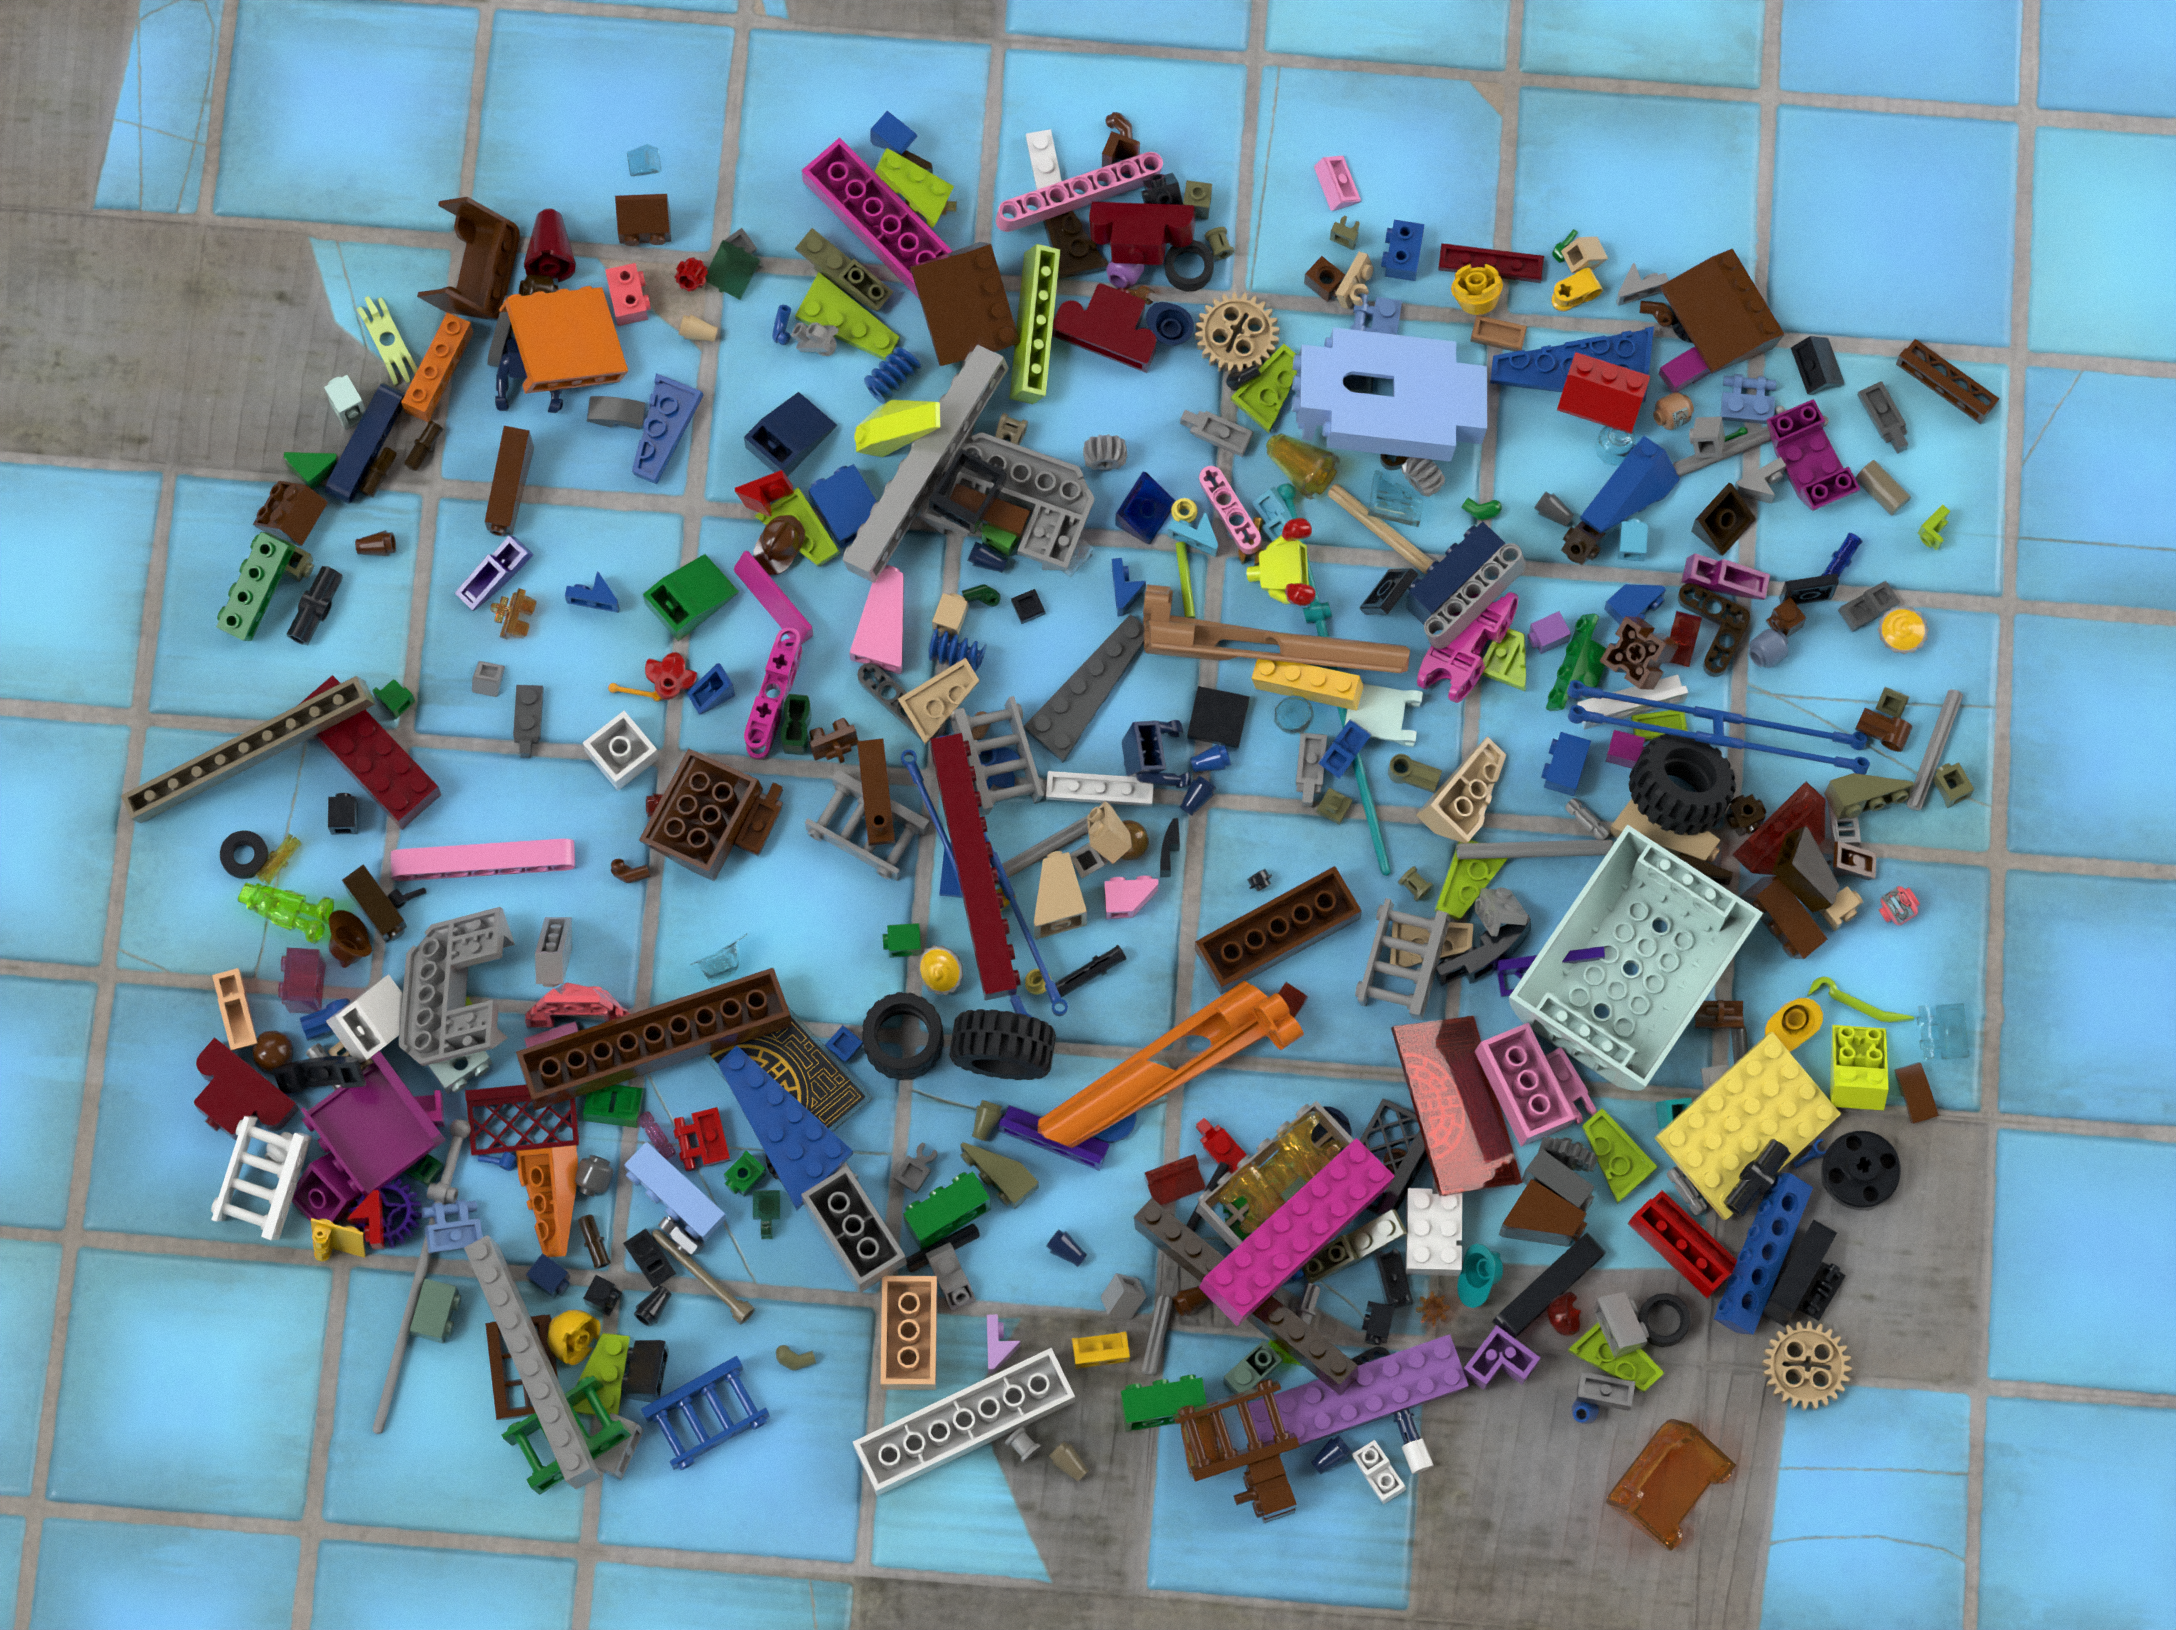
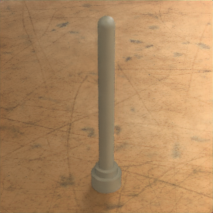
[652,1229,755,1325]

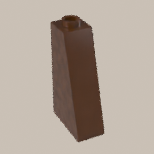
[485,425,534,536]

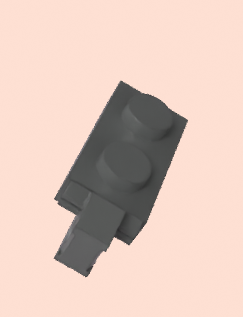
[1857,381,1908,454]
[513,685,544,758]

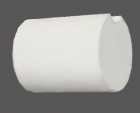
[1402,1439,1434,1474]

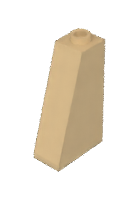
[1610,799,1720,863]

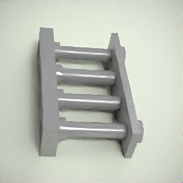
[949,696,1045,816]
[805,769,930,881]
[1355,898,1451,1020]

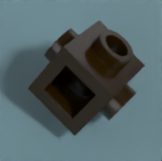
[1561,521,1606,565]
[1726,794,1766,837]

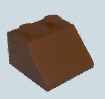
[615,194,671,246]

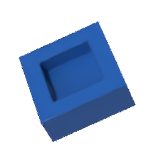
[825,1025,863,1064]

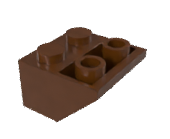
[253,481,328,546]

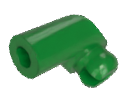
[1461,497,1502,521]

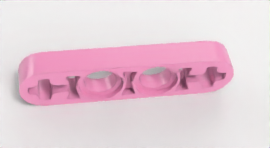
[1199,466,1262,554]

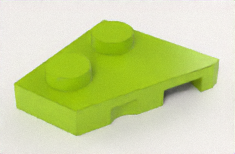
[1481,628,1526,692]

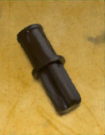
[404,421,443,471]
[359,447,397,498]
[578,1214,611,1269]

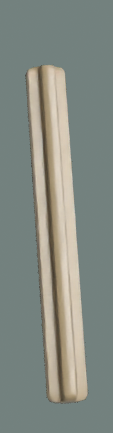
[1328,484,1434,574]

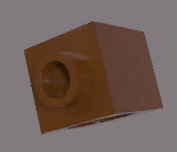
[1304,256,1345,302]

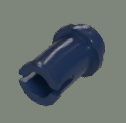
[1393,1409,1421,1445]

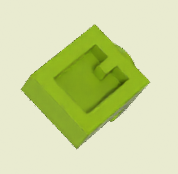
[1917,504,1950,550]

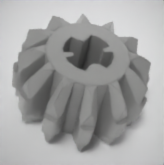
[1083,434,1127,471]
[1402,457,1445,497]

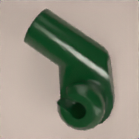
[962,584,1001,607]

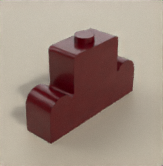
[1089,201,1196,265]
[1052,283,1156,373]
[194,1037,299,1140]

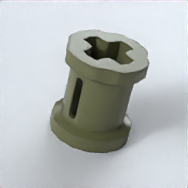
[1204,227,1234,260]
[1398,866,1433,902]

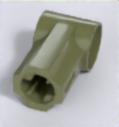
[1388,754,1442,793]

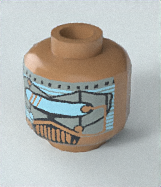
[1653,392,1694,430]

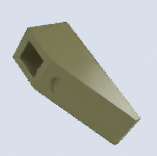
[1824,773,1914,820]
[960,1142,1039,1209]

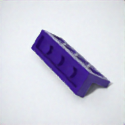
[1496,946,1605,997]
[999,1105,1110,1171]

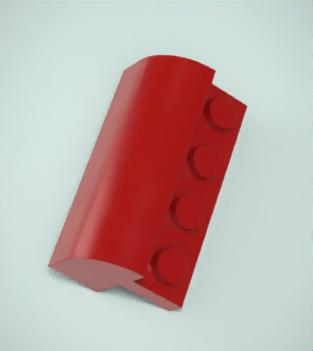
[1628,1190,1737,1299]

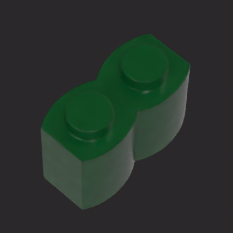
[781,694,812,755]

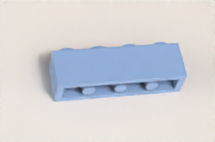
[624,1142,726,1242]

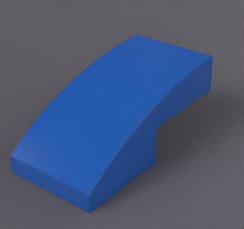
[1318,719,1371,779]

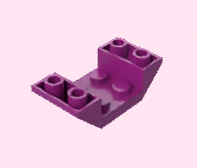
[1766,399,1860,511]

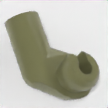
[776,1345,816,1371]

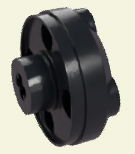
[1821,1131,1901,1211]

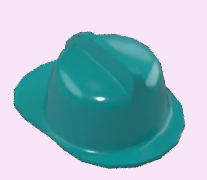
[1457,1243,1503,1308]

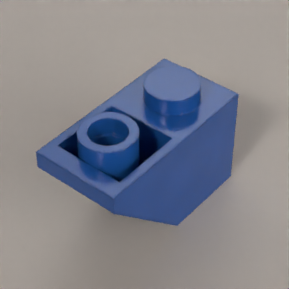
[1604,584,1666,625]

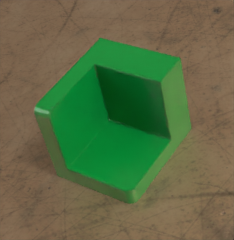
[372,679,416,719]

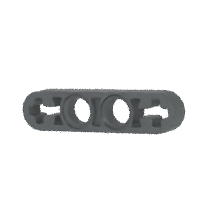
[857,663,939,740]

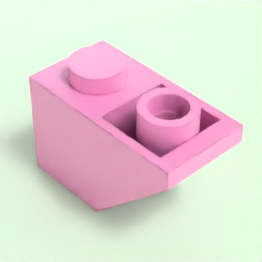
[1104,876,1158,919]

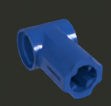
[300,998,350,1041]

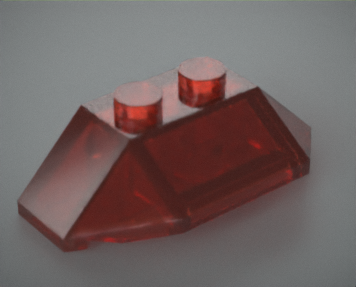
[1732,781,1825,875]

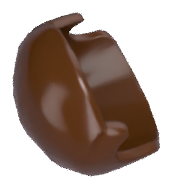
[252,1030,293,1075]

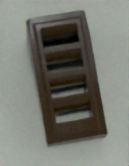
[1679,853,1733,885]

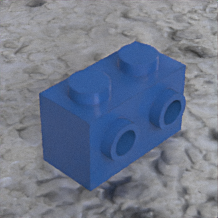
[1381,219,1425,281]
[1541,732,1591,797]

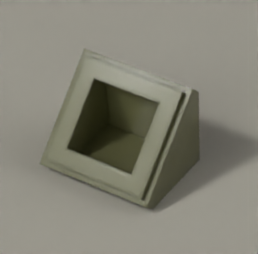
[1875,687,1909,718]

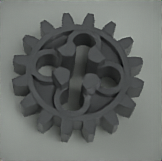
[1538,1137,1598,1172]

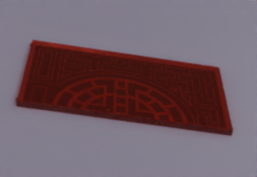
[1391,1016,1522,1196]

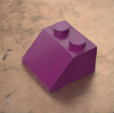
[292,1152,362,1225]

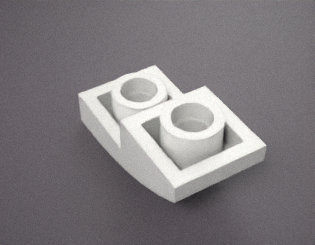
[1352,1440,1406,1505]

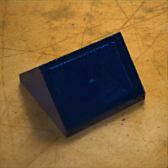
[1115,471,1176,545]

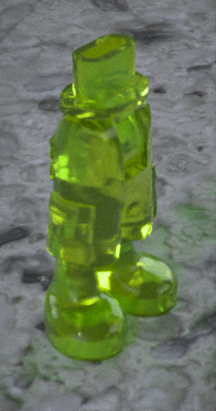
[238,883,334,944]

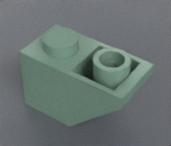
[1223,1340,1282,1394]

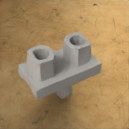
[791,322,839,356]

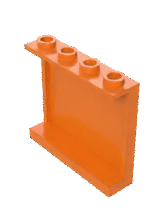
[499,286,628,394]

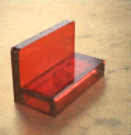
[1144,1154,1206,1206]

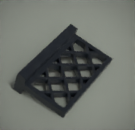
[1359,1099,1430,1216]

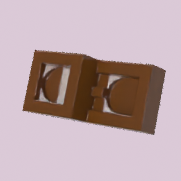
[1894,1062,1939,1124]

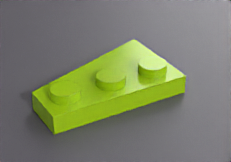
[1434,840,1508,921]
[1582,1108,1658,1204]

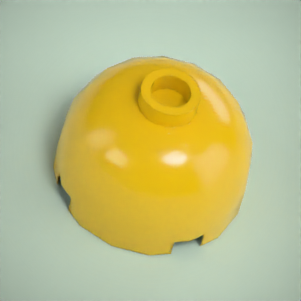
[547,1309,601,1365]

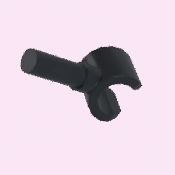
[388,887,426,909]

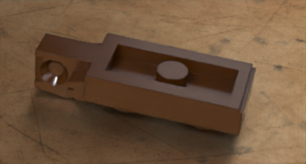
[734,782,783,857]

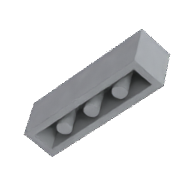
[535,917,572,987]

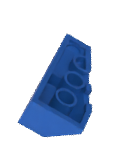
[1580,436,1680,534]

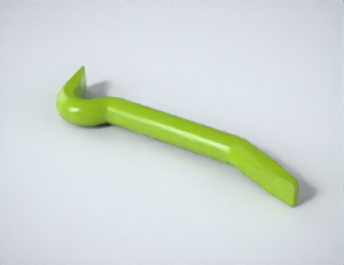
[1807,976,1915,1023]

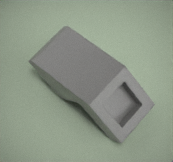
[926,1243,976,1311]

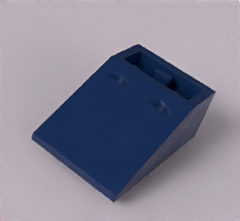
[744,392,837,477]

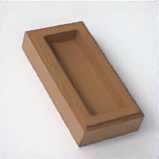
[1470,315,1527,352]

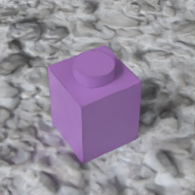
[1528,611,1571,654]

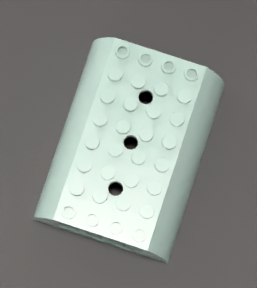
[1509,825,1763,1091]

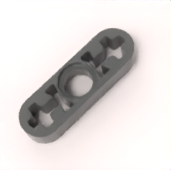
[487,295,513,367]

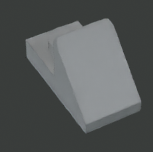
[1616,263,1669,306]
[1735,457,1786,503]

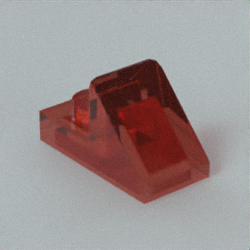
[1669,611,1702,667]

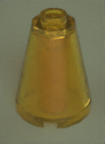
[1266,433,1340,500]

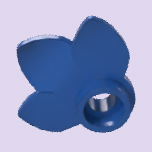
[978,747,1020,790]

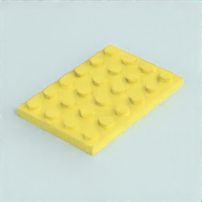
[1654,1032,1841,1220]

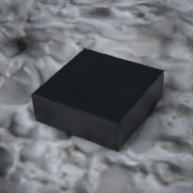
[1011,589,1045,624]

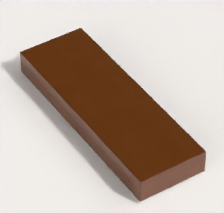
[950,483,1030,537]

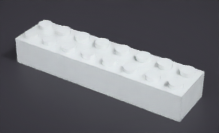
[853,1348,1075,1496]

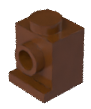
[1766,597,1806,638]

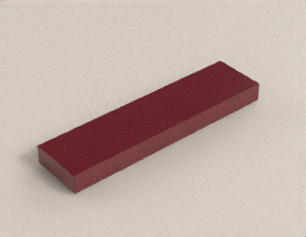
[1438,243,1544,283]

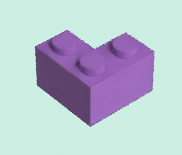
[1463,1325,1541,1390]

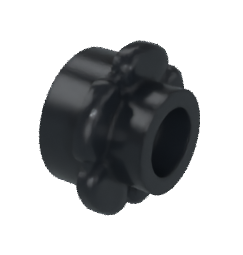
[1247,868,1272,892]

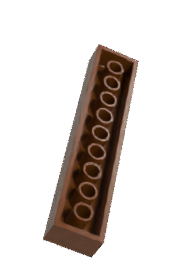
[516,968,792,1110]

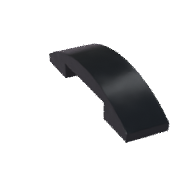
[272,1056,366,1093]

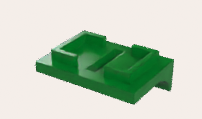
[583,1085,643,1128]

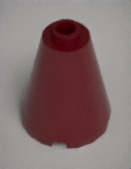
[524,208,576,282]

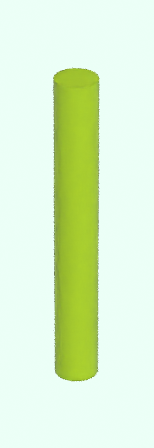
[1175,542,1195,619]

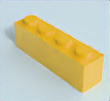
[1251,659,1364,711]

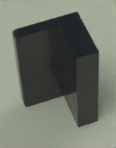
[1790,336,1844,395]

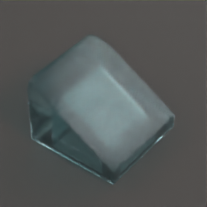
[627,144,661,177]

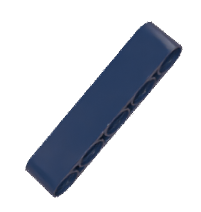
[325,383,406,504]

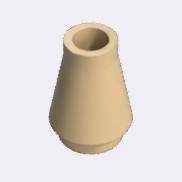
[678,314,718,342]

